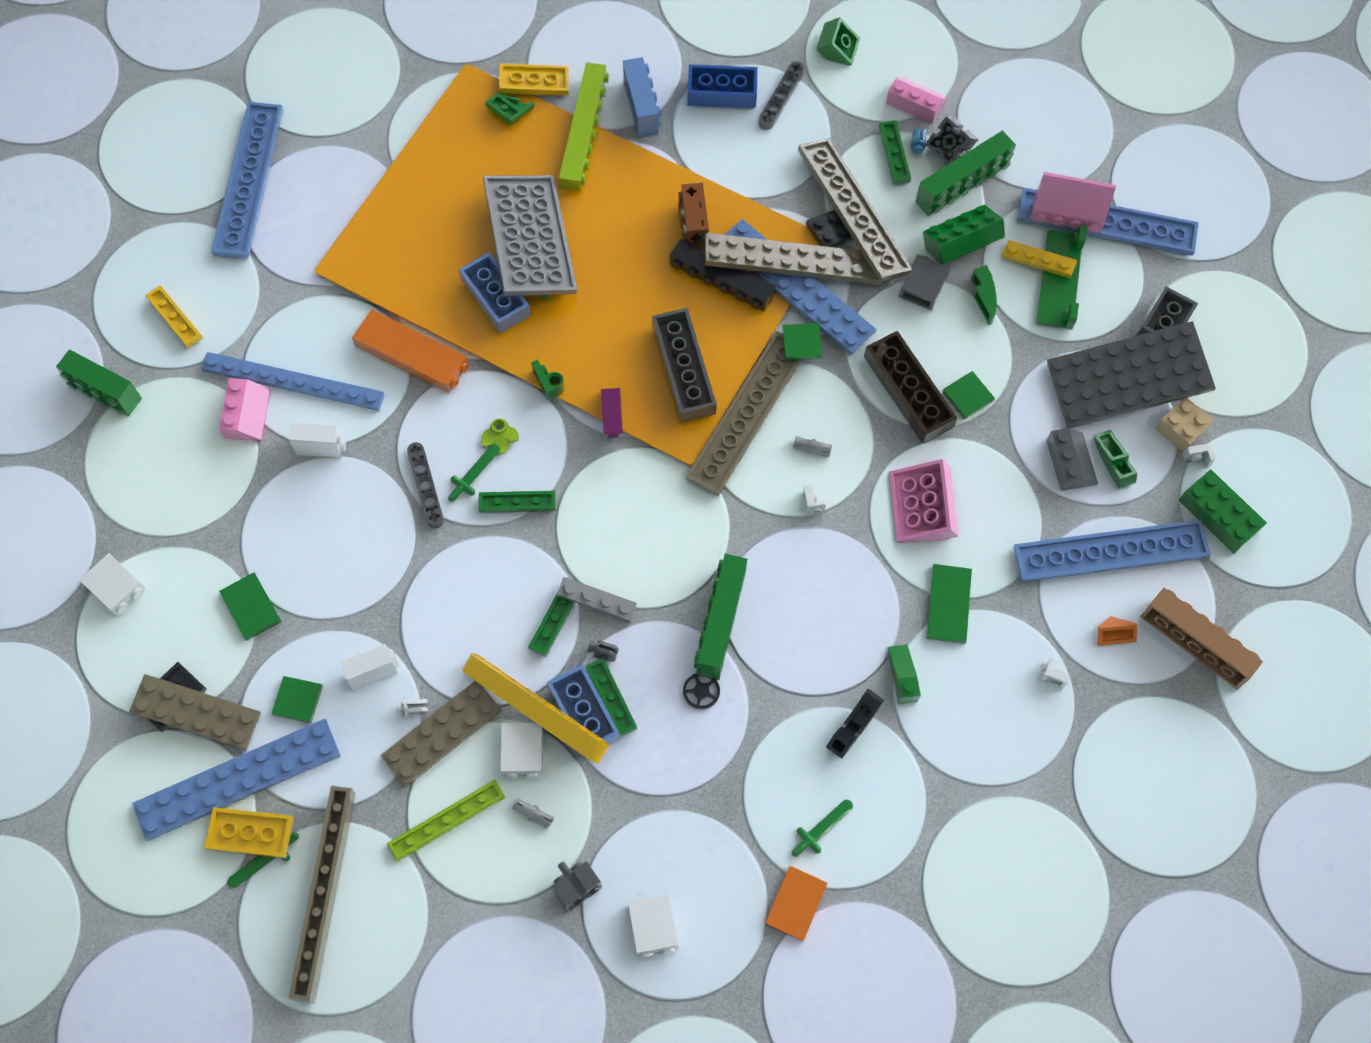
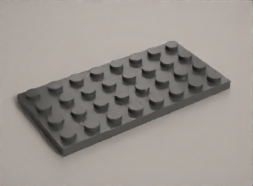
[1047,321,1216,428]

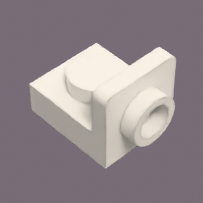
[1182,443,1215,467]
[803,484,826,515]
[1040,657,1070,689]

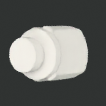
[397,698,428,716]

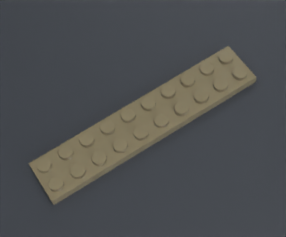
[797,138,913,282]
[704,233,883,285]
[686,331,802,497]

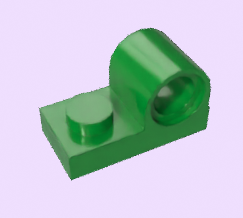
[531,359,565,400]

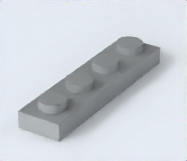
[556,576,637,622]

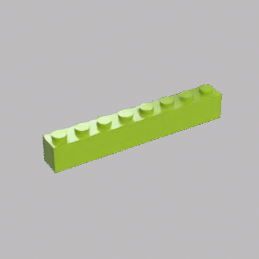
[559,62,609,191]

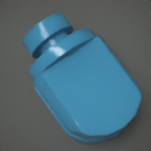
[910,128,926,155]

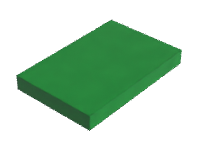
[219,572,282,641]

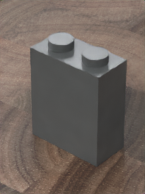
[899,254,951,311]

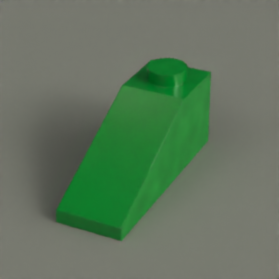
[888,644,921,704]

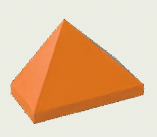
[1097,616,1137,646]

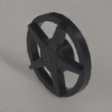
[683,673,720,709]

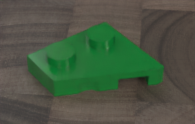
[485,93,534,125]

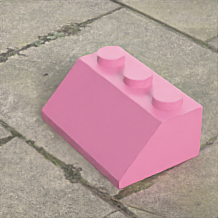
[886,76,947,124]
[219,378,271,441]

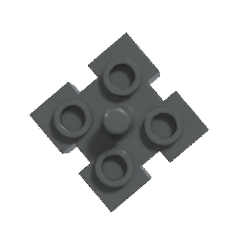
[925,116,979,165]
[552,861,602,913]

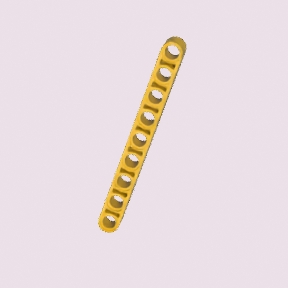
[462,653,610,764]

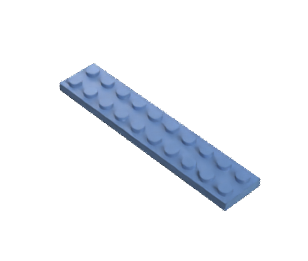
[211,102,283,259]
[1017,187,1199,256]
[725,219,876,356]
[1013,520,1211,583]
[132,719,341,842]

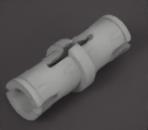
[793,436,832,456]
[512,798,554,828]

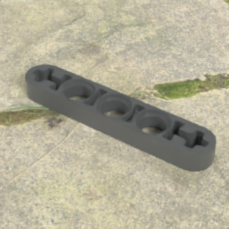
[759,61,804,130]
[407,442,444,528]

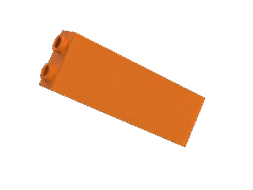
[352,309,469,393]

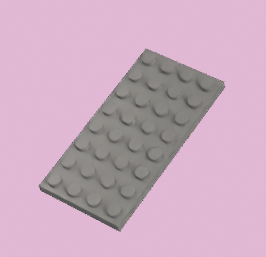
[483,175,577,296]

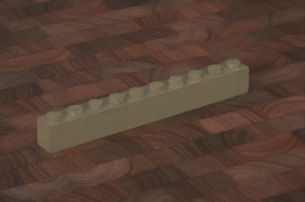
[288,786,356,1003]

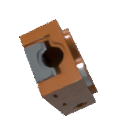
[678,183,709,249]

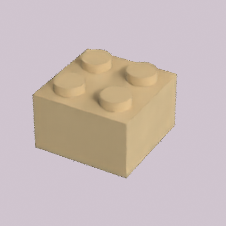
[1155,398,1214,453]

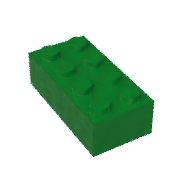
[923,205,1005,264]
[56,349,142,416]
[1178,469,1267,554]

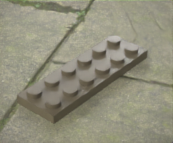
[129,674,261,751]
[381,681,502,787]

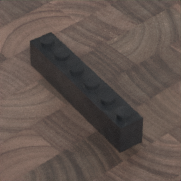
[670,239,776,311]

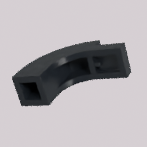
[826,688,884,759]

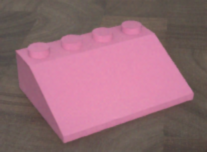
[1030,172,1116,233]
[889,459,959,543]

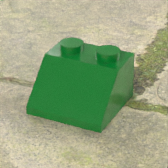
[816,17,860,66]

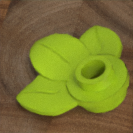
[481,418,519,454]

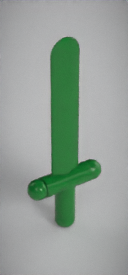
[448,444,500,502]
[792,800,853,857]
[228,832,299,888]

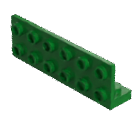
[1036,224,1087,330]

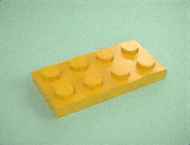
[499,63,569,96]
[204,807,294,858]

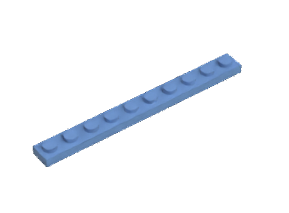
[201,352,385,411]

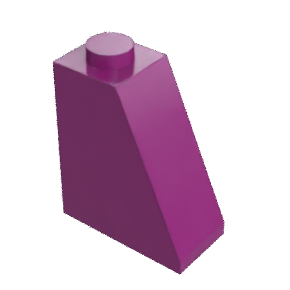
[601,388,623,438]

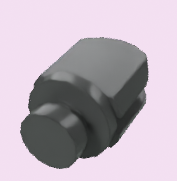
[587,640,619,662]

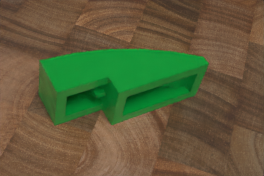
[971,265,997,325]
[1093,430,1138,489]

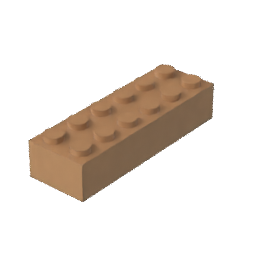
[1140,587,1263,690]

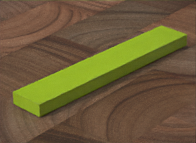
[387,780,505,862]

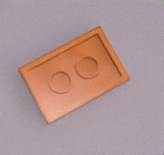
[765,866,828,941]

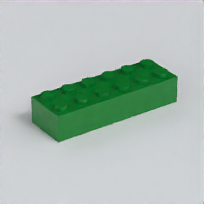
[915,130,1016,216]
[694,553,748,680]

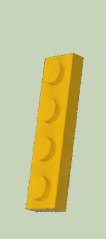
[1002,240,1077,278]
[145,285,203,348]

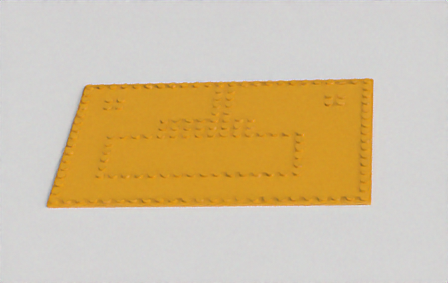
[315,64,820,466]

